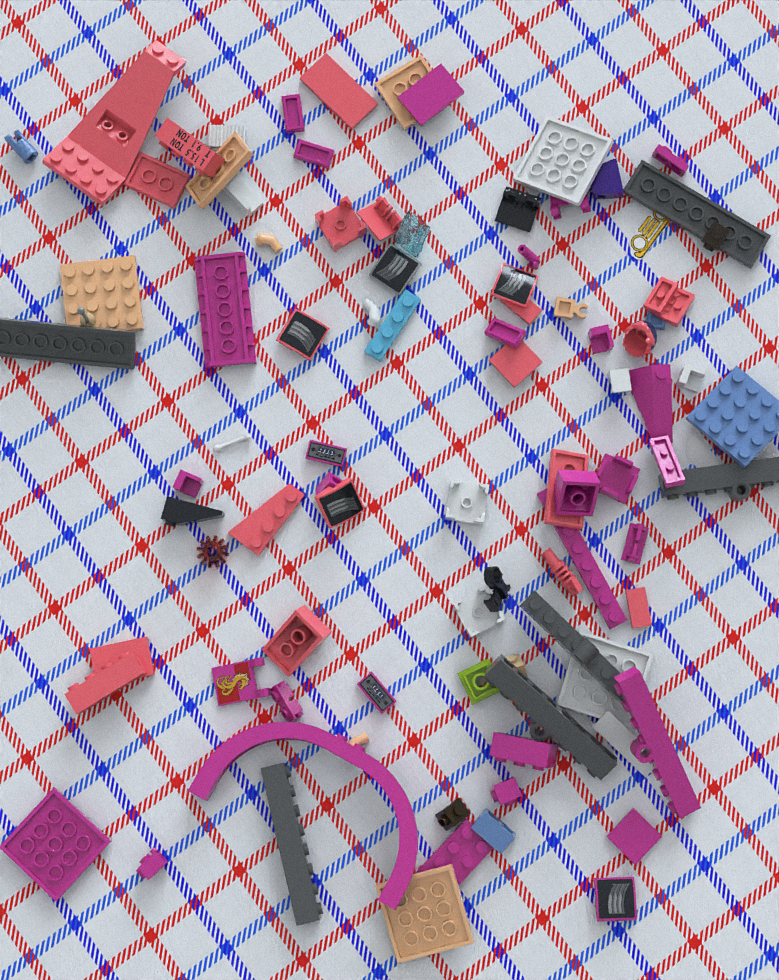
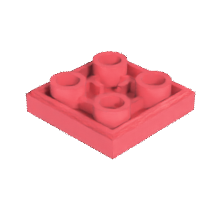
[489,341,542,388]

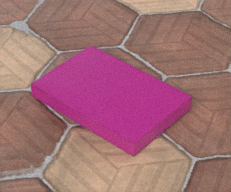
[398,64,464,127]

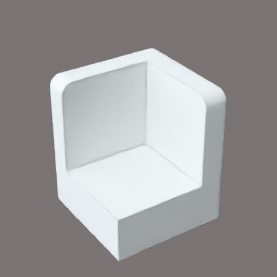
[676,364,706,392]
[607,368,632,394]

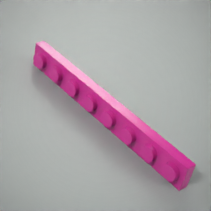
[537,488,627,630]

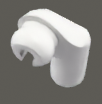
[362,299,381,327]

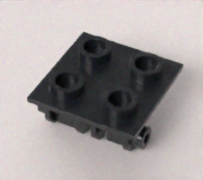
[495,187,541,233]

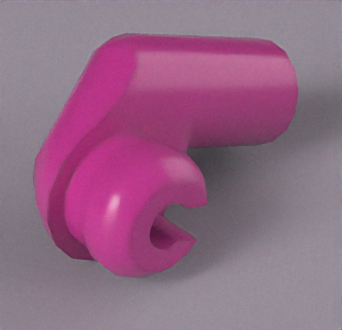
[518,245,540,269]

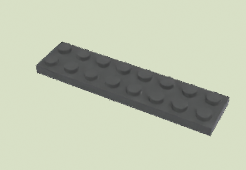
[623,160,771,269]
[0,318,137,370]

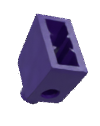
[588,158,624,200]

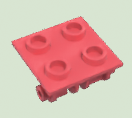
[356,196,405,241]

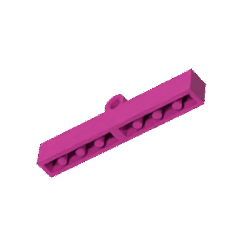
[613,666,701,818]

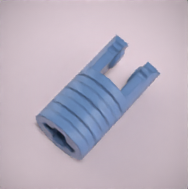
[4,130,38,164]

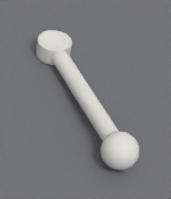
[213,433,252,452]

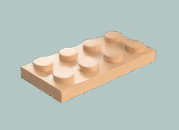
[185,132,254,210]

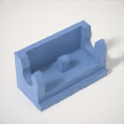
[471,808,516,854]

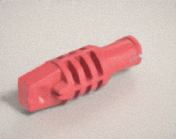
[541,548,583,597]

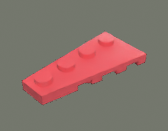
[228,483,305,556]

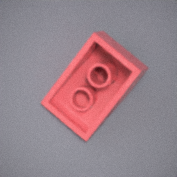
[262,605,332,677]

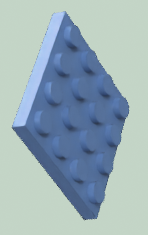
[686,366,779,469]

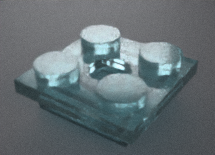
[395,211,431,257]

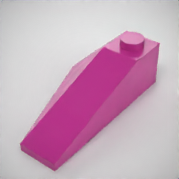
[629,364,673,443]

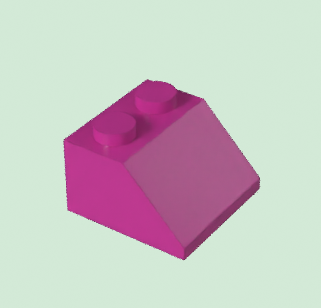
[554,469,601,516]

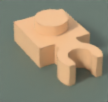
[553,297,588,320]

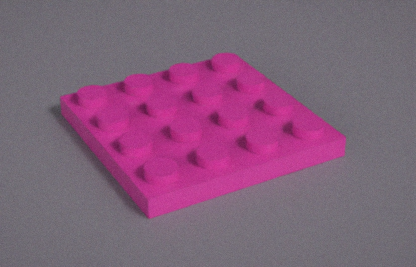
[0,787,112,901]

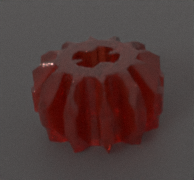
[196,535,229,568]

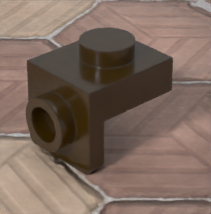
[701,221,730,252]
[435,798,470,831]

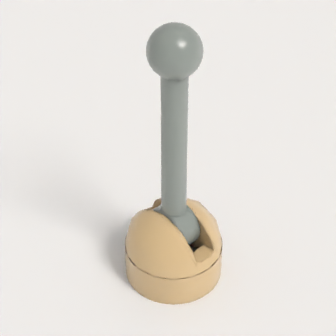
[77,307,96,327]

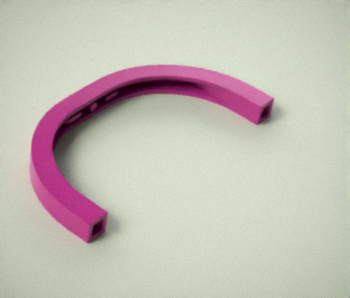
[188,722,418,910]

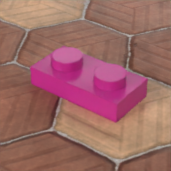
[652,144,689,177]

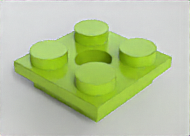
[457,658,500,705]

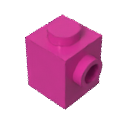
[490,777,522,807]

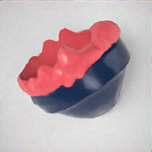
[622,320,657,357]

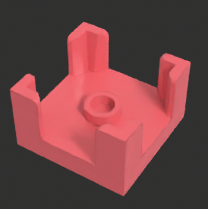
[315,196,366,252]

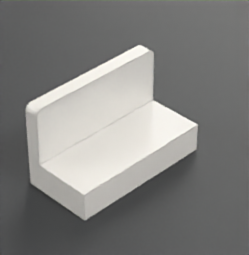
[224,176,263,217]

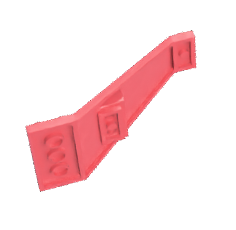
[42,40,186,206]

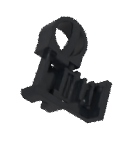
[483,566,511,612]

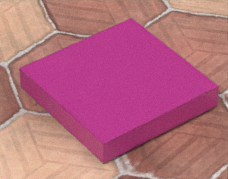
[606,808,662,865]

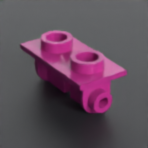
[621,523,649,565]
[270,681,303,722]

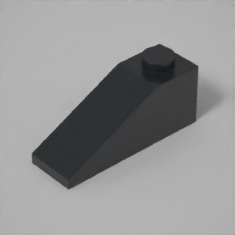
[161,496,225,527]

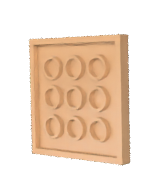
[60,255,144,331]
[375,864,474,963]

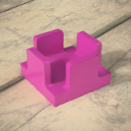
[596,453,640,504]

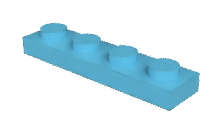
[364,289,421,362]

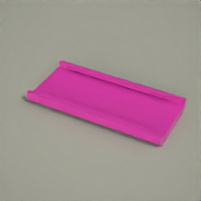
[194,252,257,369]

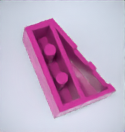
[489,732,559,771]

